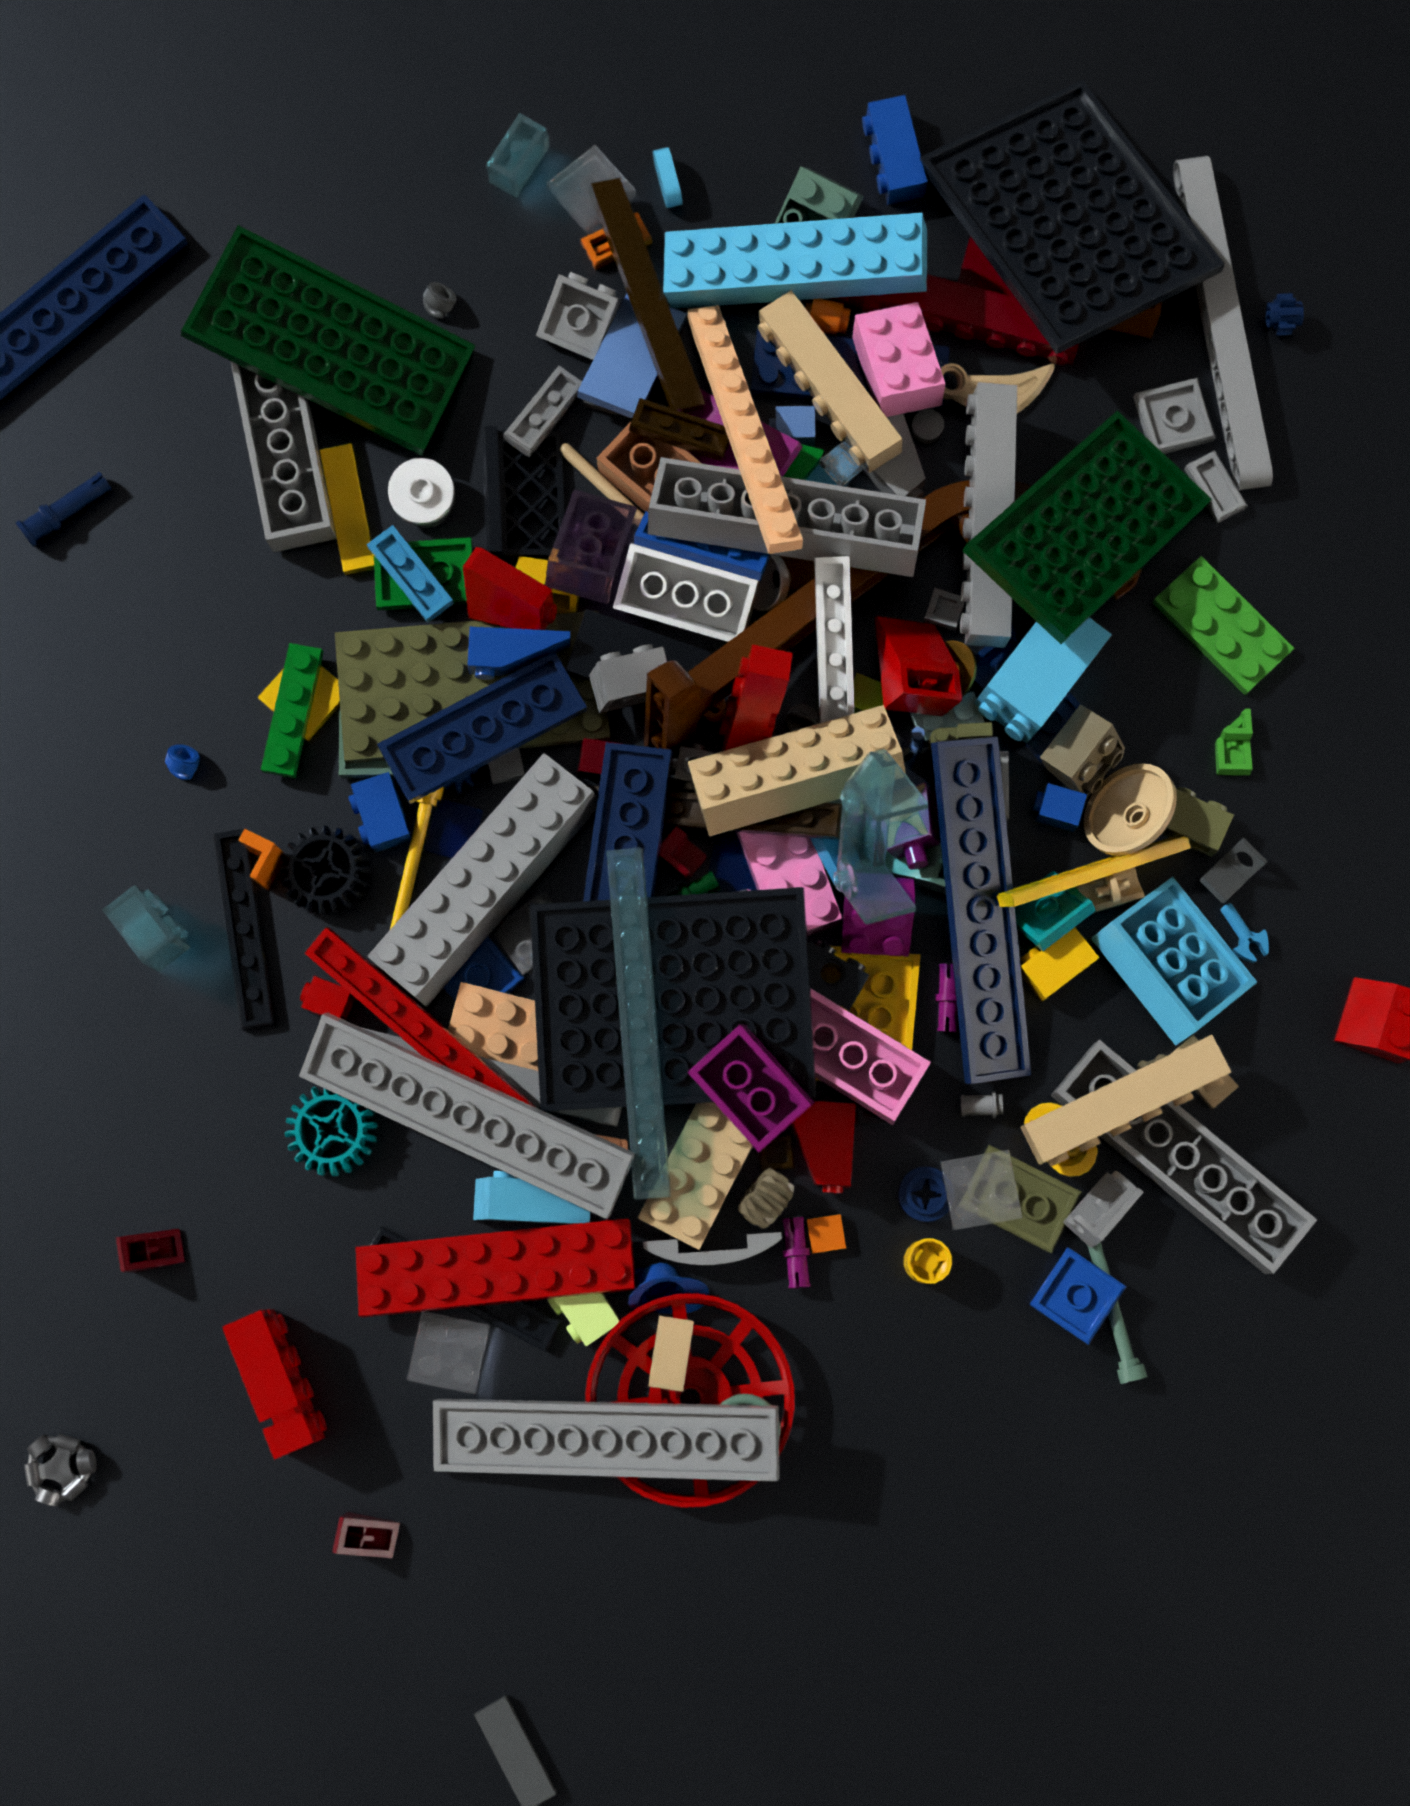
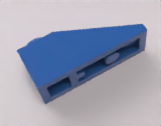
[467,627,571,680]

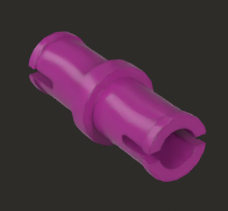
[935,964,959,1032]
[782,1217,811,1289]

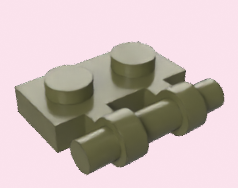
[927,722,993,755]

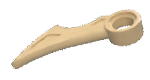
[940,363,1055,414]

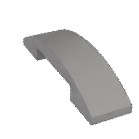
[643,1232,782,1266]

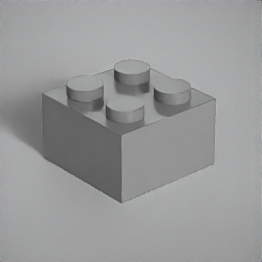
[589,644,667,714]

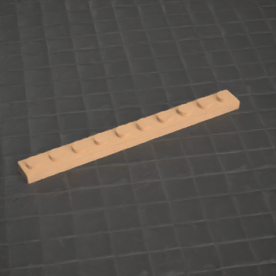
[687,305,803,554]

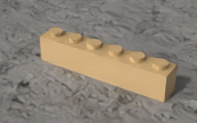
[758,290,902,473]
[1020,1035,1231,1167]

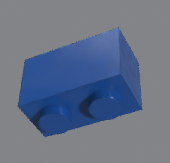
[348,772,412,853]

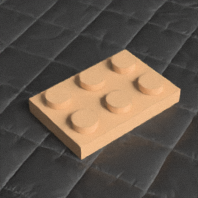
[448,982,538,1071]

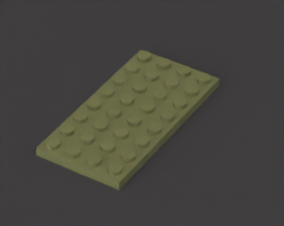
[335,610,610,764]

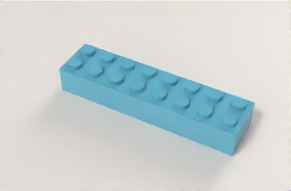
[663,213,927,309]

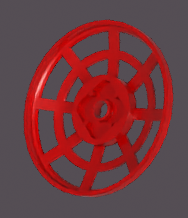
[585,1293,795,1507]

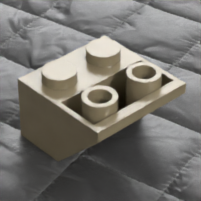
[1040,704,1125,801]

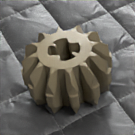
[738,1168,794,1229]

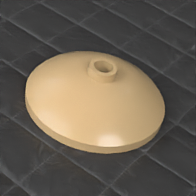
[1083,764,1177,856]

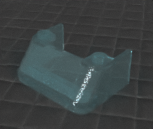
[833,749,928,925]

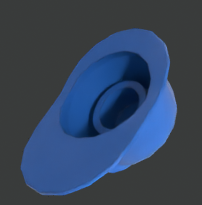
[628,1263,710,1314]

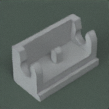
[1063,1171,1144,1248]

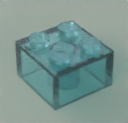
[102,885,191,972]

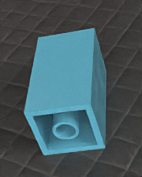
[974,618,1112,744]

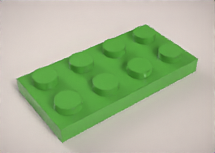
[1152,556,1295,695]

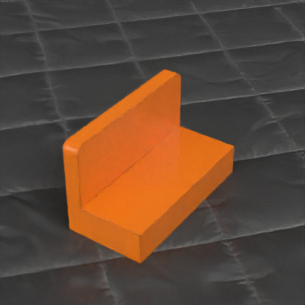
[238,828,284,890]

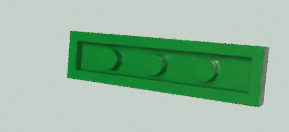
[261,643,324,779]

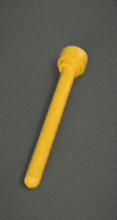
[390,787,444,929]

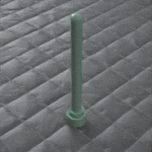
[1087,1242,1147,1384]

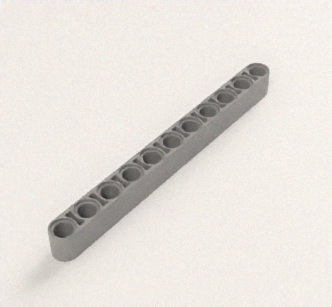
[1173,156,1273,491]

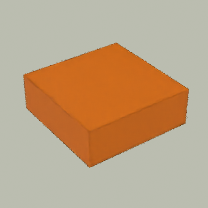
[806,1214,846,1254]

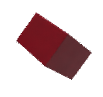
[116,1228,185,1273]
[332,1512,400,1558]

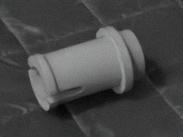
[961,1091,1003,1118]

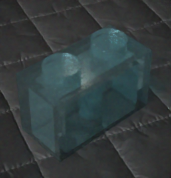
[486,113,550,198]

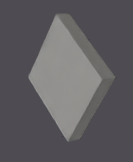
[1133,378,1216,454]

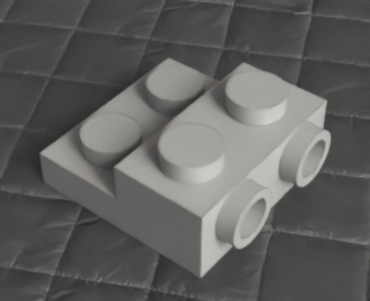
[536,272,623,360]

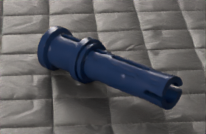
[15,472,112,547]

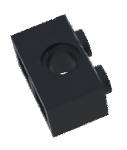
[808,941,869,1012]

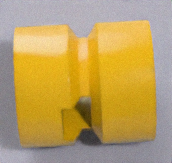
[904,1238,952,1284]

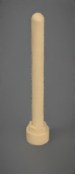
[560,443,644,527]

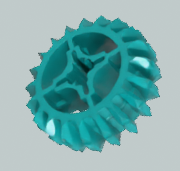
[285,1087,378,1176]

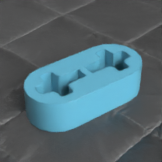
[653,147,683,208]

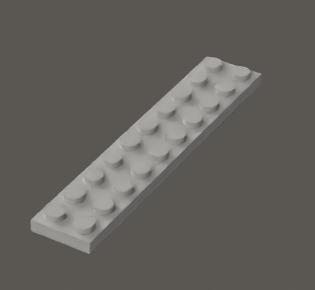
[299,1012,636,1219]
[433,1399,779,1481]

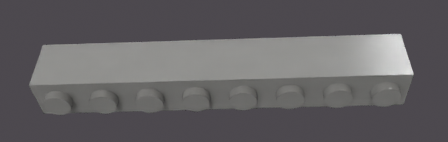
[960,382,1017,648]

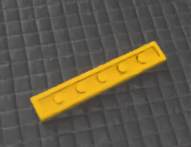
[997,836,1191,907]

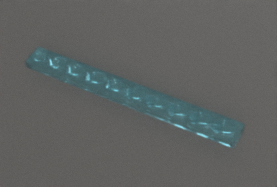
[606,847,671,1199]

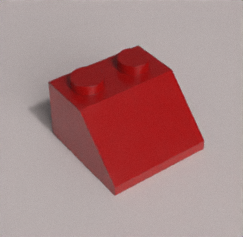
[1334,977,1410,1064]

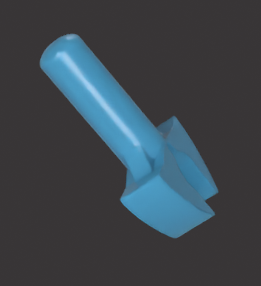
[1220,903,1269,963]

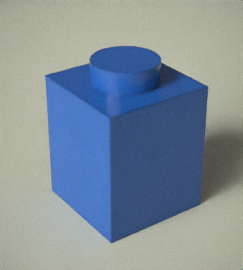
[1032,783,1087,832]

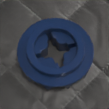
[898,1167,954,1222]

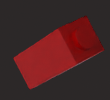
[463,547,557,630]
[792,1101,856,1194]

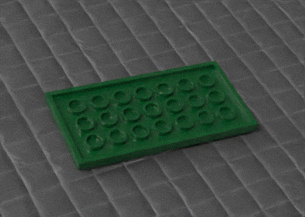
[180,225,476,456]
[962,411,1212,644]

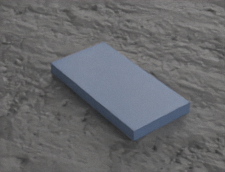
[577,294,687,418]

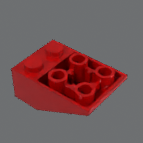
[875,616,962,717]

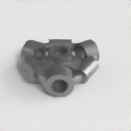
[24,1433,96,1506]

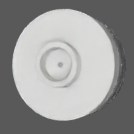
[388,458,456,528]

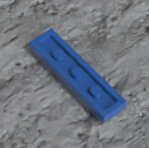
[634,511,771,581]

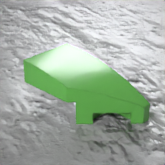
[1215,709,1253,775]

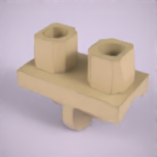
[1076,867,1145,914]

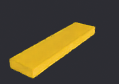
[320,443,374,575]

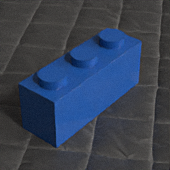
[862,95,927,205]

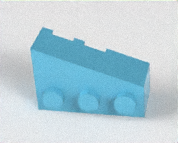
[473,1171,590,1224]

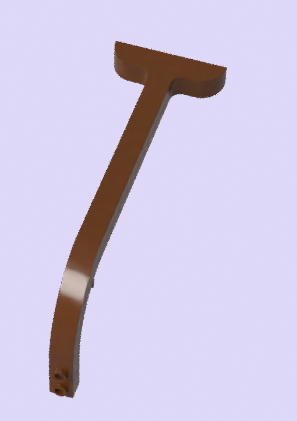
[644,480,1142,756]

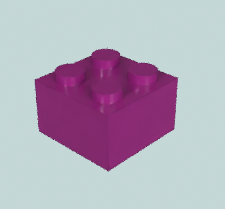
[841,875,915,957]

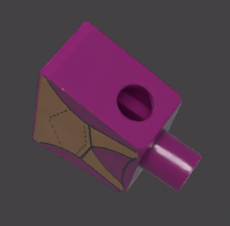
[866,782,940,870]

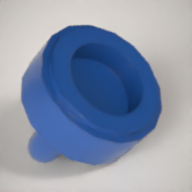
[165,744,200,780]

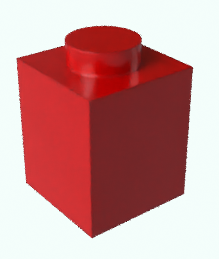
[300,976,355,1021]

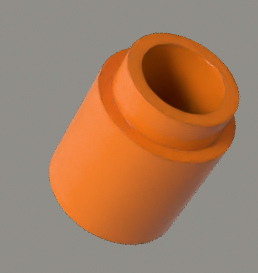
[805,299,851,336]

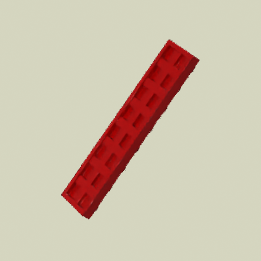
[356,1218,636,1318]

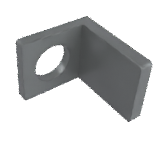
[1200,838,1267,904]

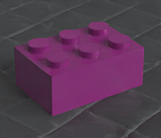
[688,1024,815,1152]

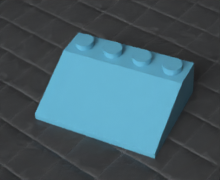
[1091,877,1257,1046]

